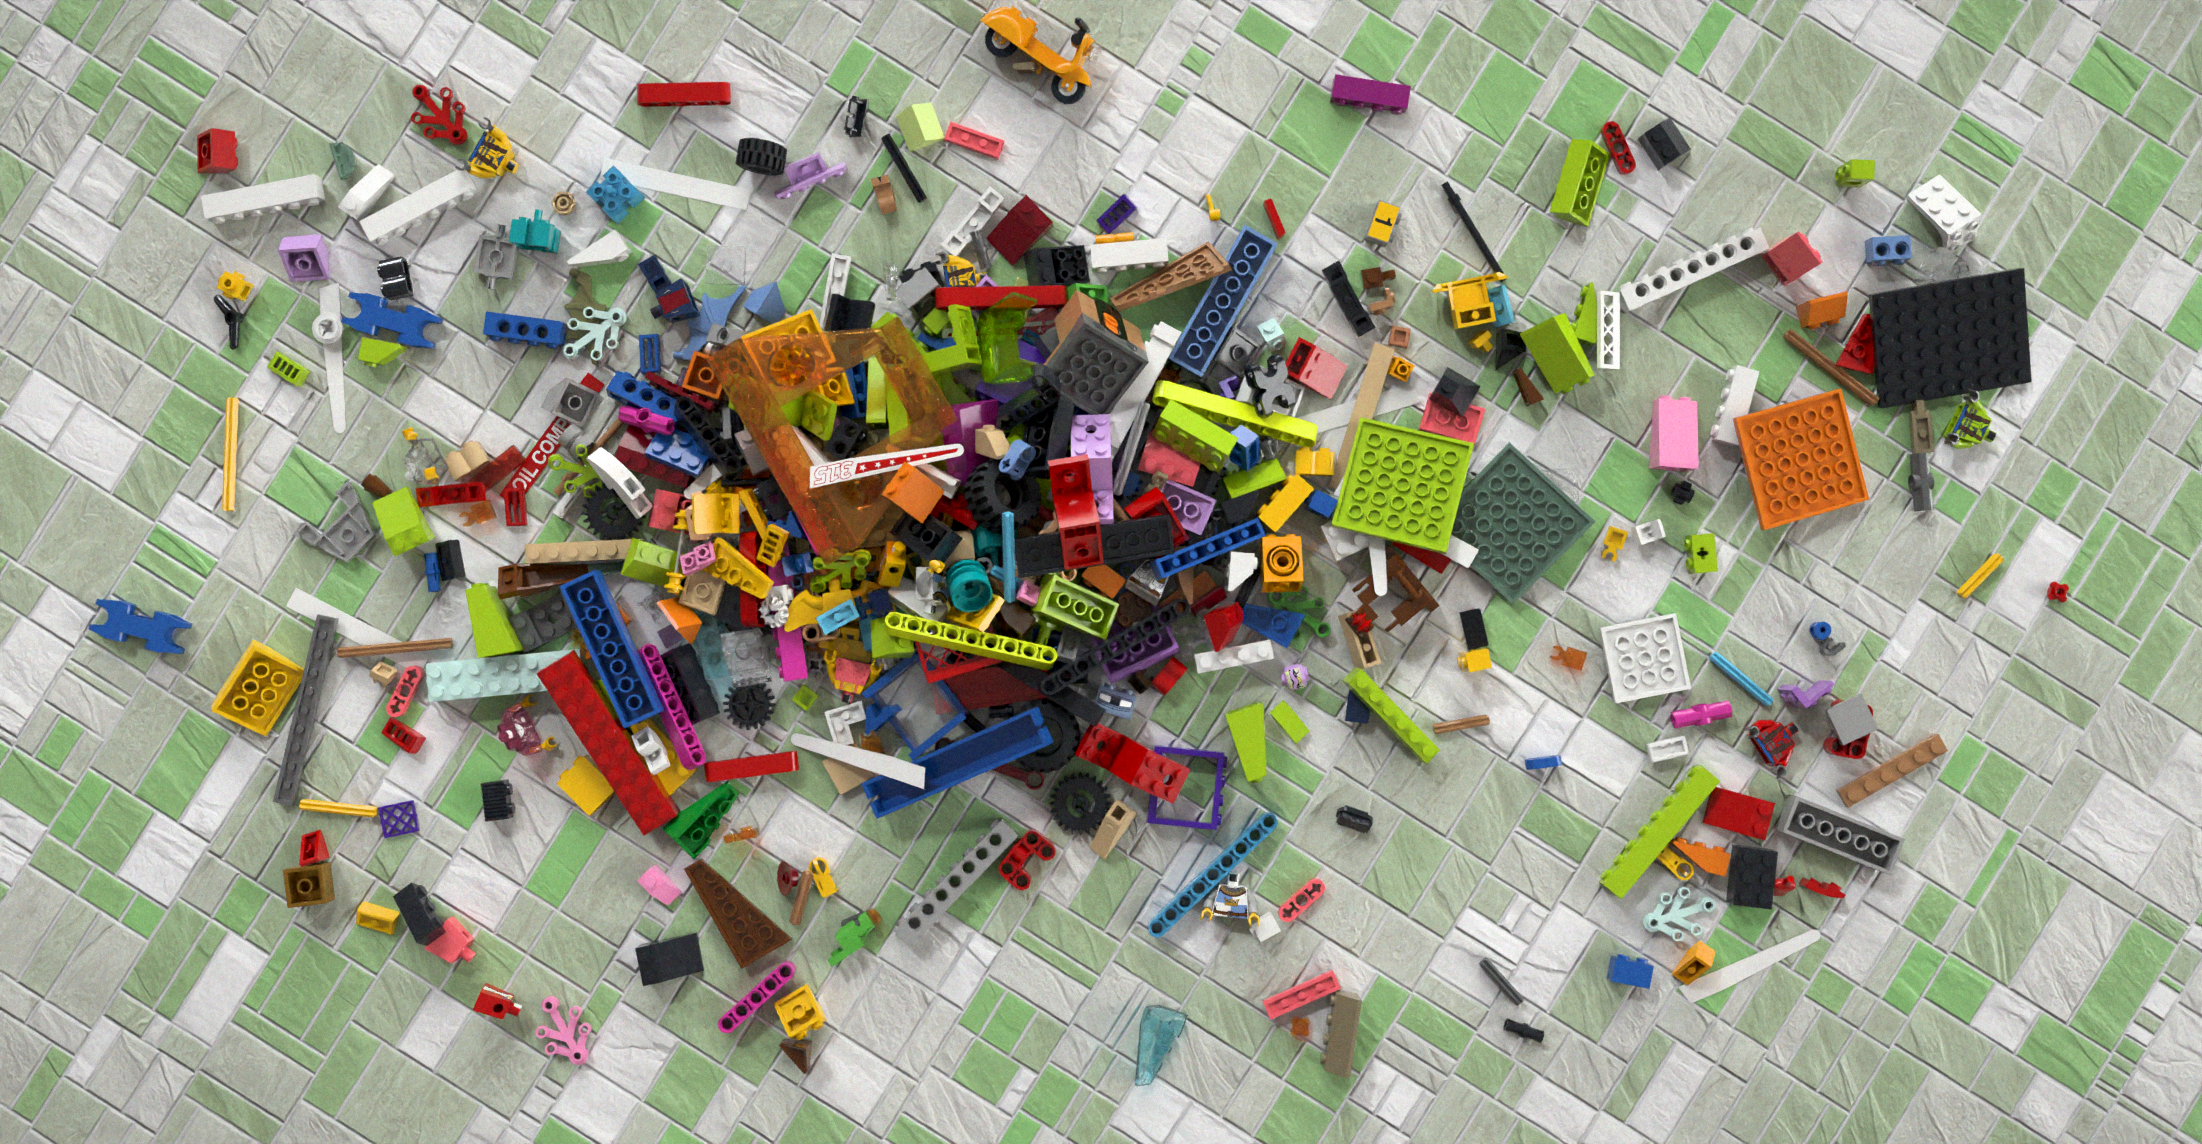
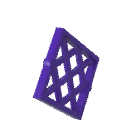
[378,800,420,838]

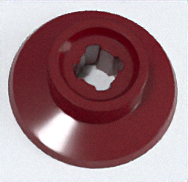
[777,861,799,896]

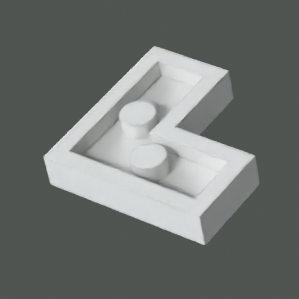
[824,700,866,745]

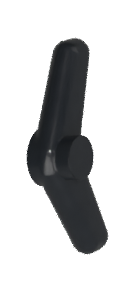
[214,295,244,350]

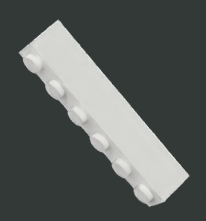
[359,170,478,245]
[201,174,326,224]

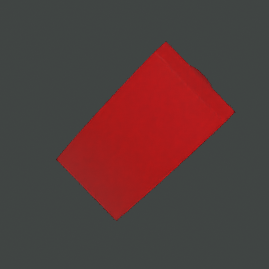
[1799,878,1846,898]

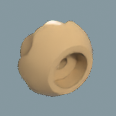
[551,192,576,215]

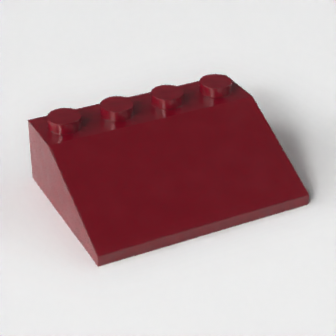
[615,425,708,488]

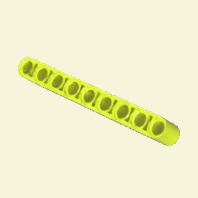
[1152,380,1318,448]
[884,612,1057,670]

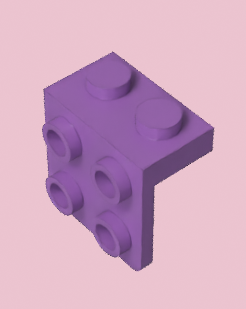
[1778,680,1835,709]

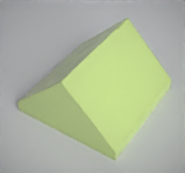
[896,103,945,152]

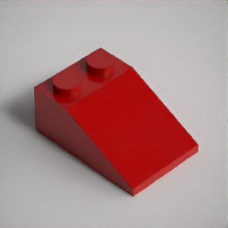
[1124,487,1190,559]
[1702,787,1775,840]

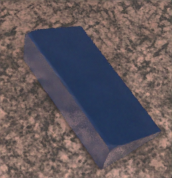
[1345,689,1370,724]

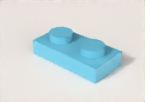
[1487,285,1515,328]
[815,599,860,635]

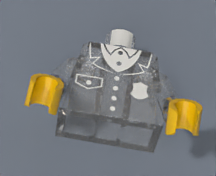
[402,427,449,484]

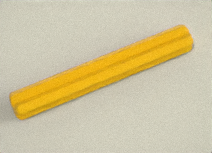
[299,799,378,817]

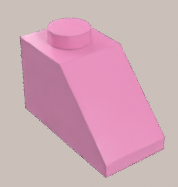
[637,864,682,906]

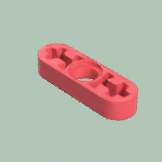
[386,665,424,717]
[1278,878,1325,922]

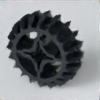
[723,678,776,730]

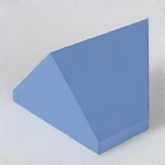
[743,282,786,324]

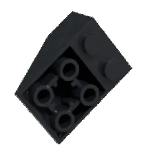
[1023,245,1090,287]

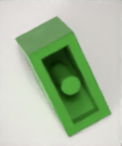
[1066,283,1109,307]

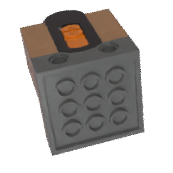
[1044,290,1149,415]

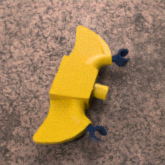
[784,566,897,632]

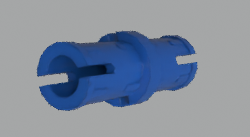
[424,553,441,592]

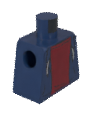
[650,278,700,323]

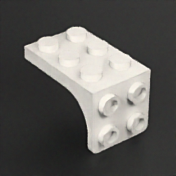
[1907,175,1981,255]

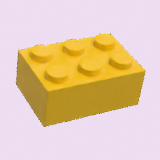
[1255,474,1314,534]

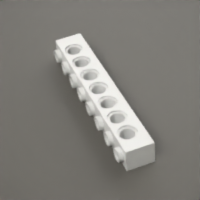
[1617,227,1770,313]

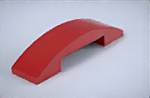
[415,481,486,507]

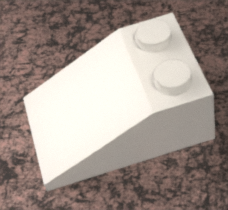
[1236,366,1305,417]

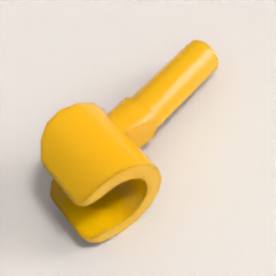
[1206,194,1220,221]

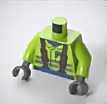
[1943,389,1996,449]

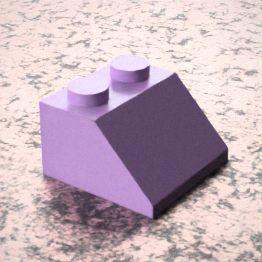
[278,234,329,282]

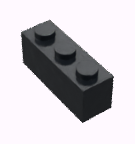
[393,882,446,946]

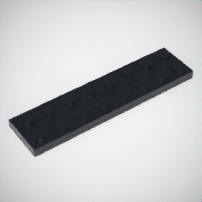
[1014,514,1175,578]

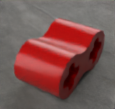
[1151,656,1188,696]

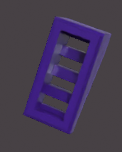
[1096,194,1138,234]

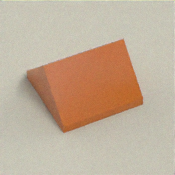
[657,597,702,644]

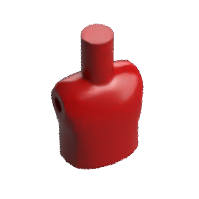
[1773,875,1796,896]

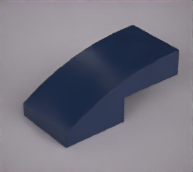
[638,254,672,295]

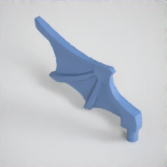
[673,286,747,361]

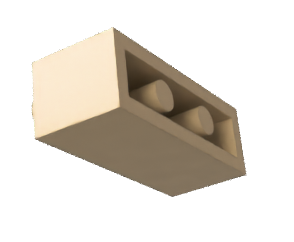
[1338,611,1381,669]

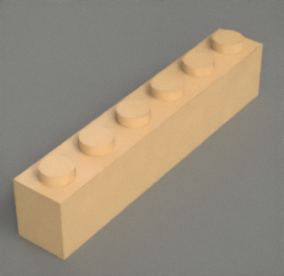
[525,539,646,564]

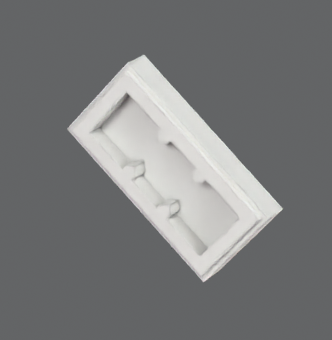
[1646,735,1689,763]

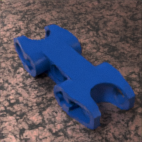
[341,292,443,349]
[88,599,192,654]

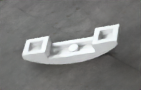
[941,186,1005,256]

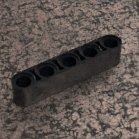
[673,396,741,479]

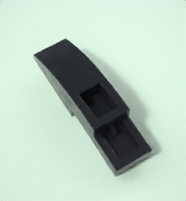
[1112,399,1163,474]

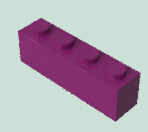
[1330,74,1411,115]

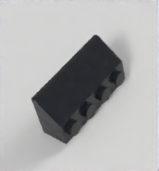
[1017,396,1075,480]
[660,643,720,726]

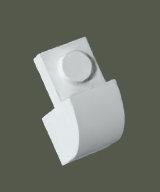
[631,727,671,775]

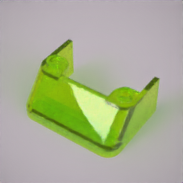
[977,292,1038,384]

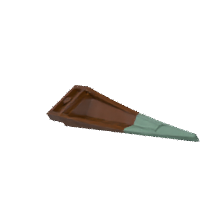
[497,561,625,600]

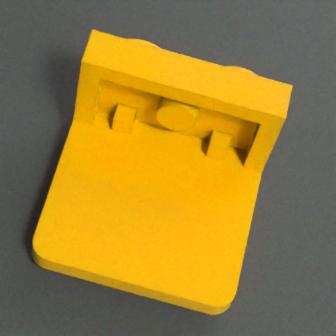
[692,493,740,534]

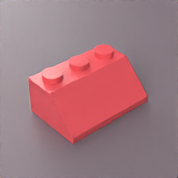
[1138,429,1201,487]

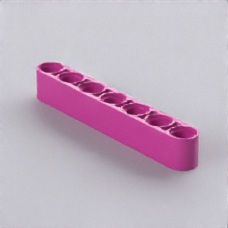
[637,643,706,770]

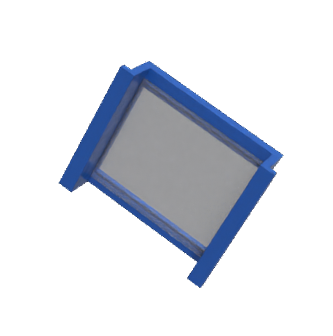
[862,650,969,760]

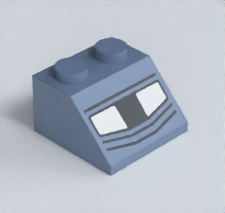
[1094,683,1137,720]

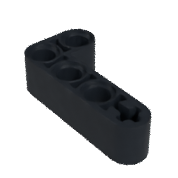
[996,363,1061,431]

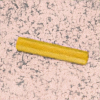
[1957,553,2004,598]

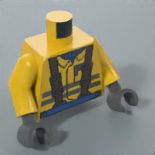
[455,117,519,179]
[935,252,988,312]

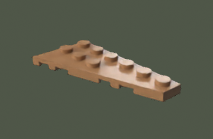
[1109,241,1232,312]

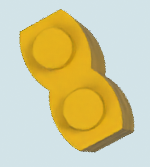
[1294,447,1335,476]

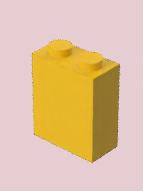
[556,755,615,816]

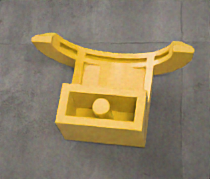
[1432,272,1508,329]

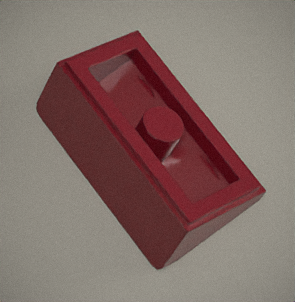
[1190,585,1227,618]

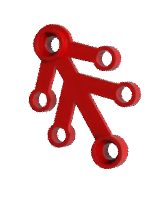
[411,84,468,145]

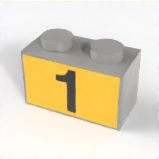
[1364,200,1402,247]

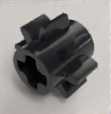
[1670,481,1695,505]

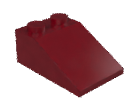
[986,195,1054,266]

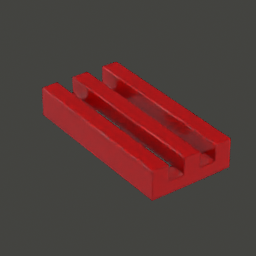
[1263,198,1286,240]
[503,487,527,527]

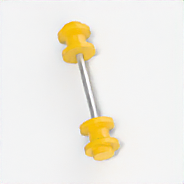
[664,510,689,594]

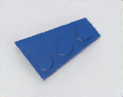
[1242,603,1306,648]

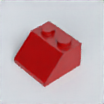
[197,128,238,174]
[1204,602,1244,652]

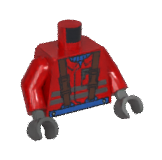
[1744,720,1799,779]

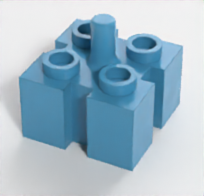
[586,165,645,224]

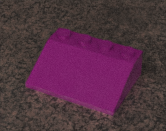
[939,399,1000,486]

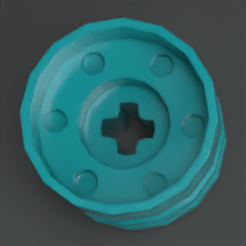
[946,559,993,613]

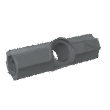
[1908,453,1934,512]

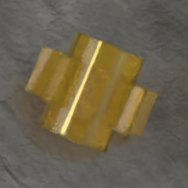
[569,629,585,649]

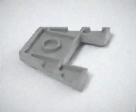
[294,481,377,562]

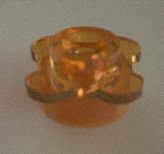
[1290,1017,1310,1037]

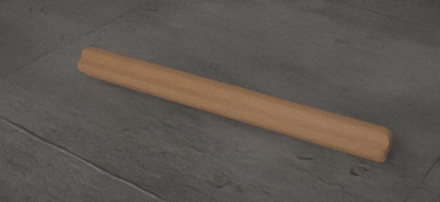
[1783,329,1879,406]
[337,638,453,658]

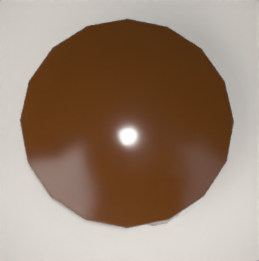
[1115,592,1151,628]

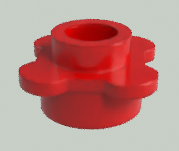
[2047,582,2069,603]

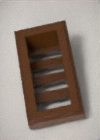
[1512,368,1544,406]

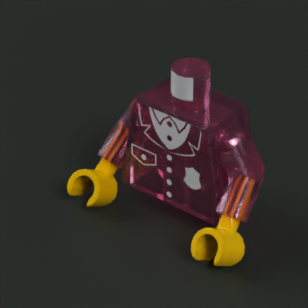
[497,694,557,756]

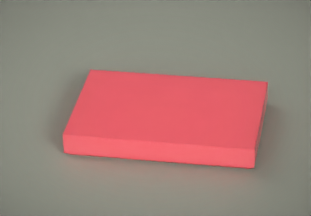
[1418,392,1485,445]

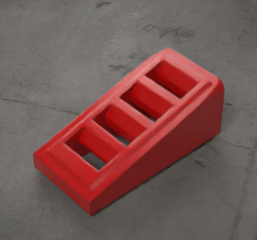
[381,717,426,754]

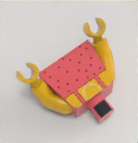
[824,650,884,704]

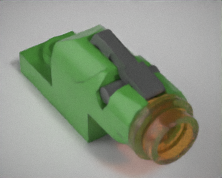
[827,908,882,967]

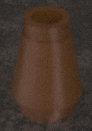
[361,473,392,498]

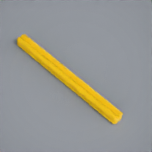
[222,397,239,511]

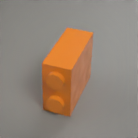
[882,462,945,523]

